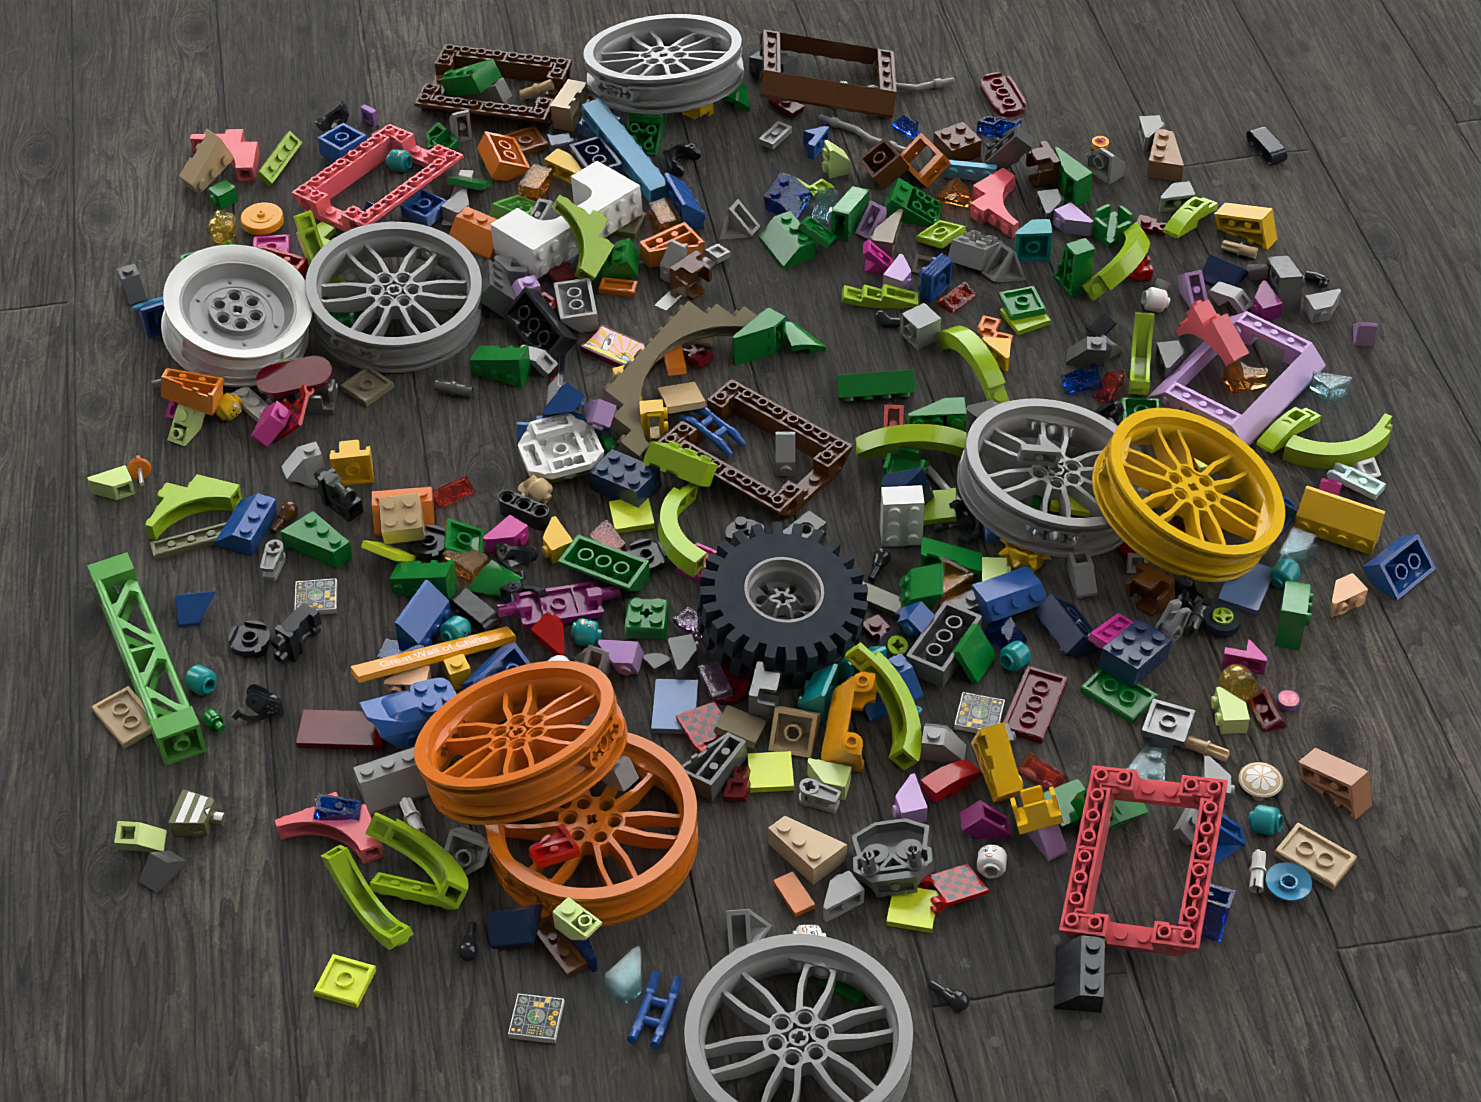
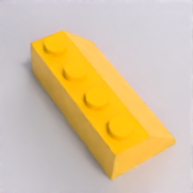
[1293,486,1385,555]

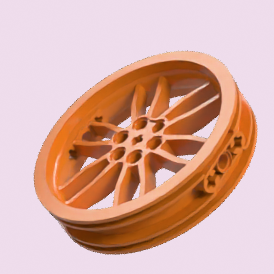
[414,661,628,825]
[485,733,698,927]

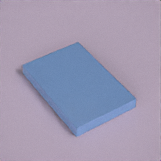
[1217,563,1272,616]
[651,679,698,734]

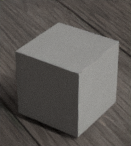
[901,303,941,350]

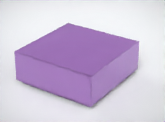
[360,104,378,127]

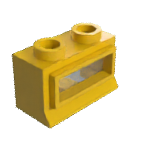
[639,399,668,440]

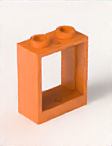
[900,133,951,188]

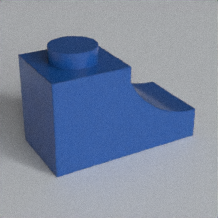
[895,601,935,637]

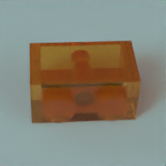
[518,164,553,202]
[647,198,681,233]

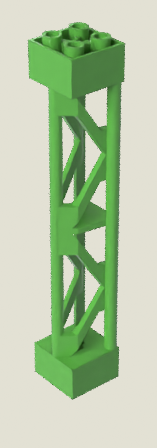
[87,552,207,766]

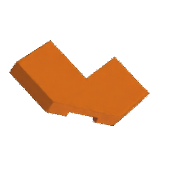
[977,315,1013,346]

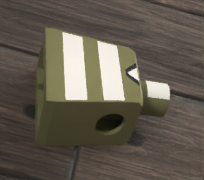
[168,789,226,837]

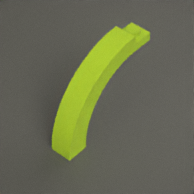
[293,210,348,299]
[1081,222,1150,301]
[1129,312,1155,395]
[936,326,1009,404]
[1282,413,1393,469]
[856,424,967,461]
[658,482,707,577]
[845,642,922,771]
[365,812,469,909]
[321,845,414,950]

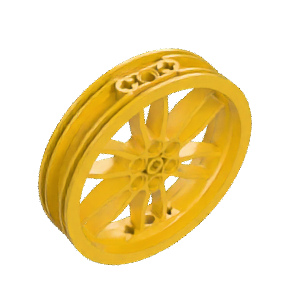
[1092,408,1285,582]

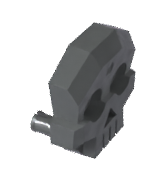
[852,818,935,898]

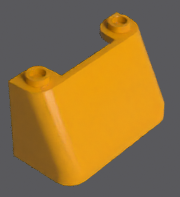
[821,672,877,773]

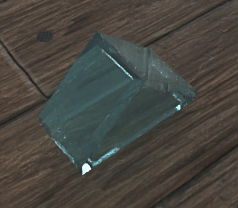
[1310,371,1352,403]

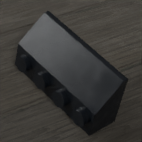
[503,287,578,359]

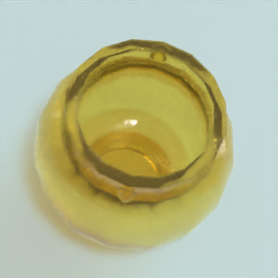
[206,210,237,243]
[1218,664,1257,701]

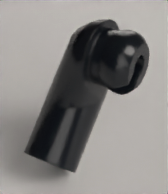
[1305,271,1330,288]
[875,310,900,327]

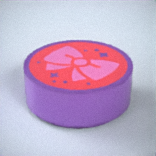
[1277,690,1300,711]

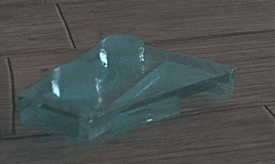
[1127,746,1167,781]

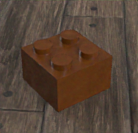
[933,122,982,162]
[858,137,910,189]

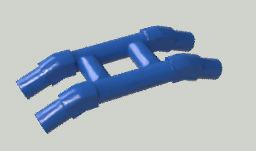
[679,407,747,458]
[627,971,683,1049]

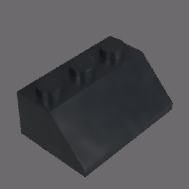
[1054,935,1105,1013]

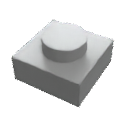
[705,244,731,264]

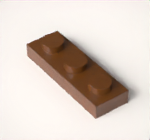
[536,915,587,979]

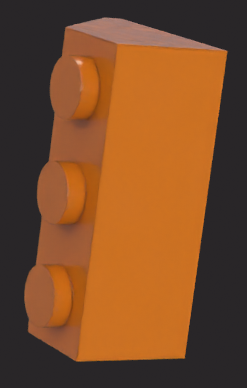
[477,131,530,181]
[449,207,498,260]
[372,487,435,537]

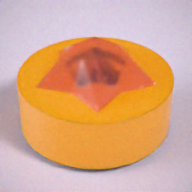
[1091,136,1109,150]

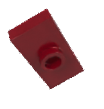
[768,98,804,118]

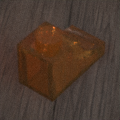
[1222,362,1269,394]
[442,549,489,584]

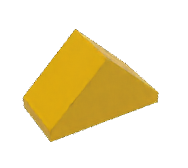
[981,337,1011,372]

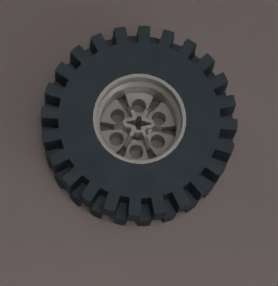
[696,522,868,689]

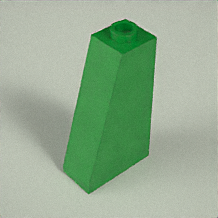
[831,186,869,242]

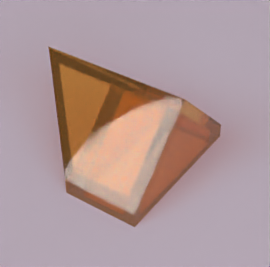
[934,177,973,208]
[939,556,973,605]

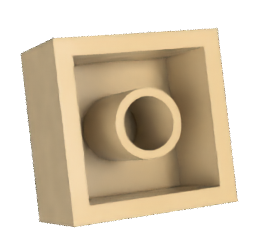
[379,493,425,545]

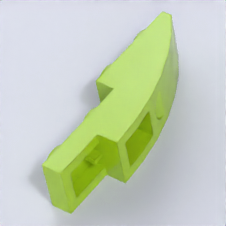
[1163,196,1218,238]
[1256,407,1321,453]

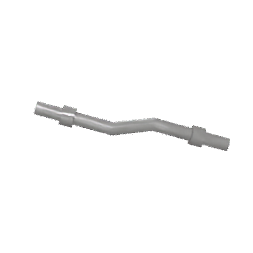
[867,77,955,91]
[818,114,906,153]

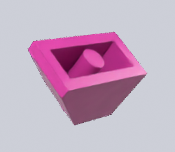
[251,401,292,448]
[483,515,529,553]

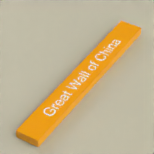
[351,626,516,683]

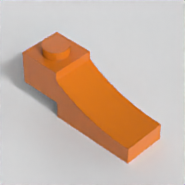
[664,345,687,376]

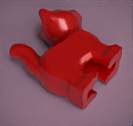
[1125,256,1153,282]

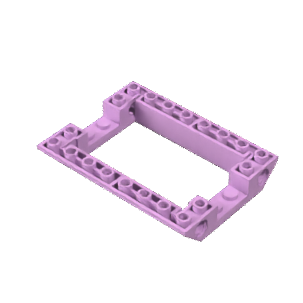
[1147,311,1326,446]

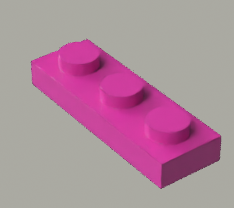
[1088,613,1133,649]

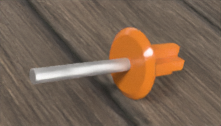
[127,455,152,486]

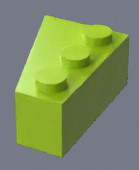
[643,441,718,487]

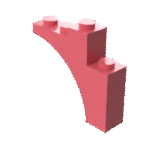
[190,129,260,181]
[970,168,1019,239]
[1175,299,1249,366]
[275,792,384,864]

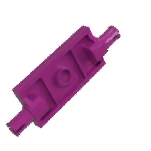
[497,581,620,630]

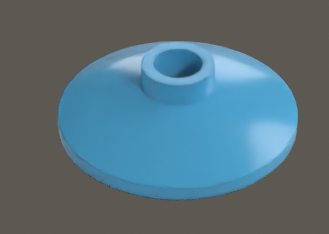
[131,296,163,311]
[1265,862,1312,901]

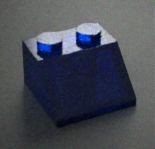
[763,172,813,220]

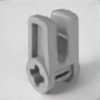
[260,540,286,581]
[1155,599,1191,642]
[799,778,841,814]

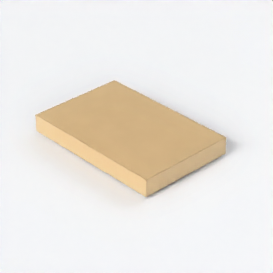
[658,382,706,414]
[91,686,152,749]
[1274,823,1357,890]

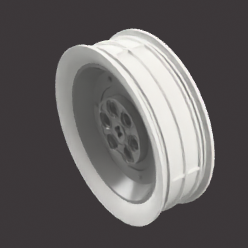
[161,245,313,387]

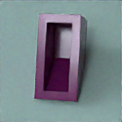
[1251,281,1283,321]
[960,800,1012,839]

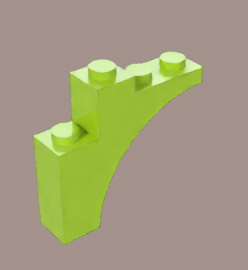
[551,194,614,282]
[145,474,242,540]

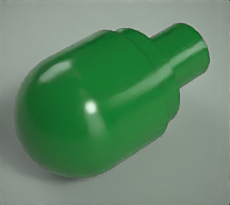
[599,433,618,455]
[202,709,226,733]

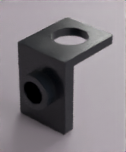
[1081,313,1117,337]

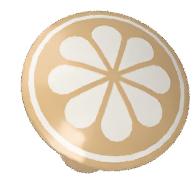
[1238,762,1283,801]

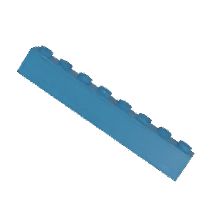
[582,98,666,203]

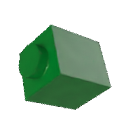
[208,179,238,210]

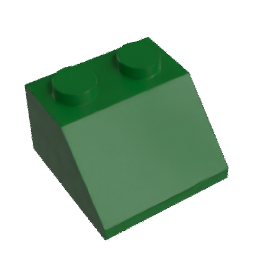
[899,563,943,611]

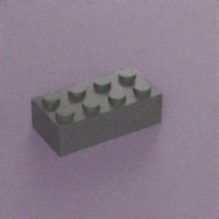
[906,601,982,688]

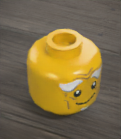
[215,393,243,421]

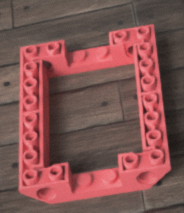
[292,124,464,232]
[1059,765,1228,957]

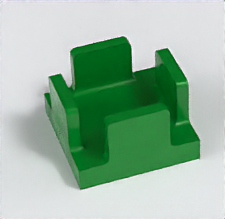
[1092,204,1133,248]
[881,446,929,487]

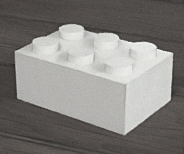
[880,485,924,547]

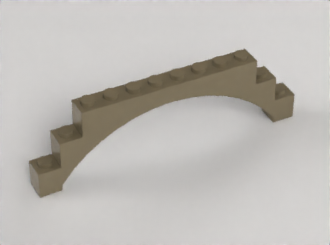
[601,301,757,460]

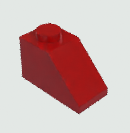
[531,611,565,656]

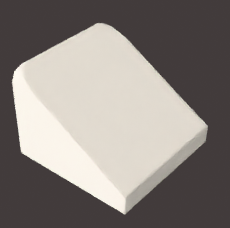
[1352,457,1381,478]

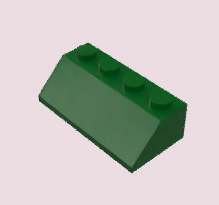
[835,369,916,402]
[558,534,650,591]

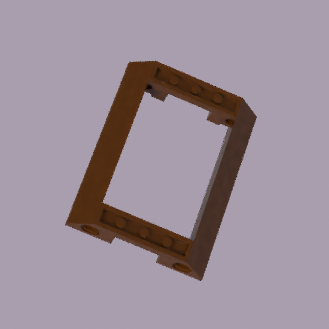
[759,30,897,118]
[414,44,572,126]
[658,379,853,517]

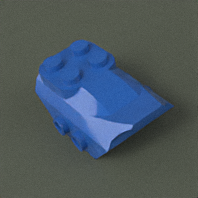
[359,678,457,748]

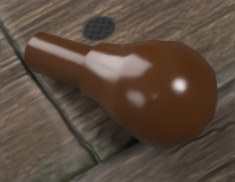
[270,501,299,534]

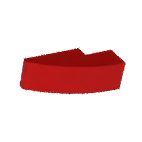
[920,759,983,804]

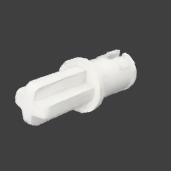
[399,797,426,834]
[1249,849,1267,894]

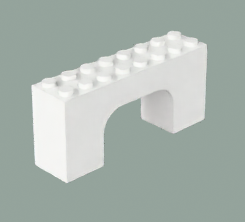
[490,161,643,279]

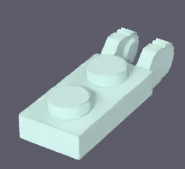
[1327,463,1386,500]

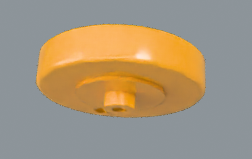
[240,203,284,235]

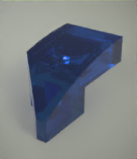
[892,115,920,139]

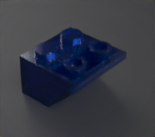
[1176,883,1235,943]

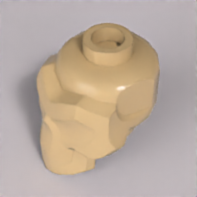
[518,475,553,504]

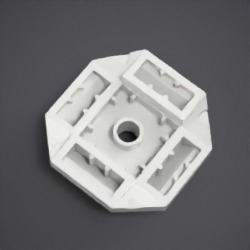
[518,412,604,484]

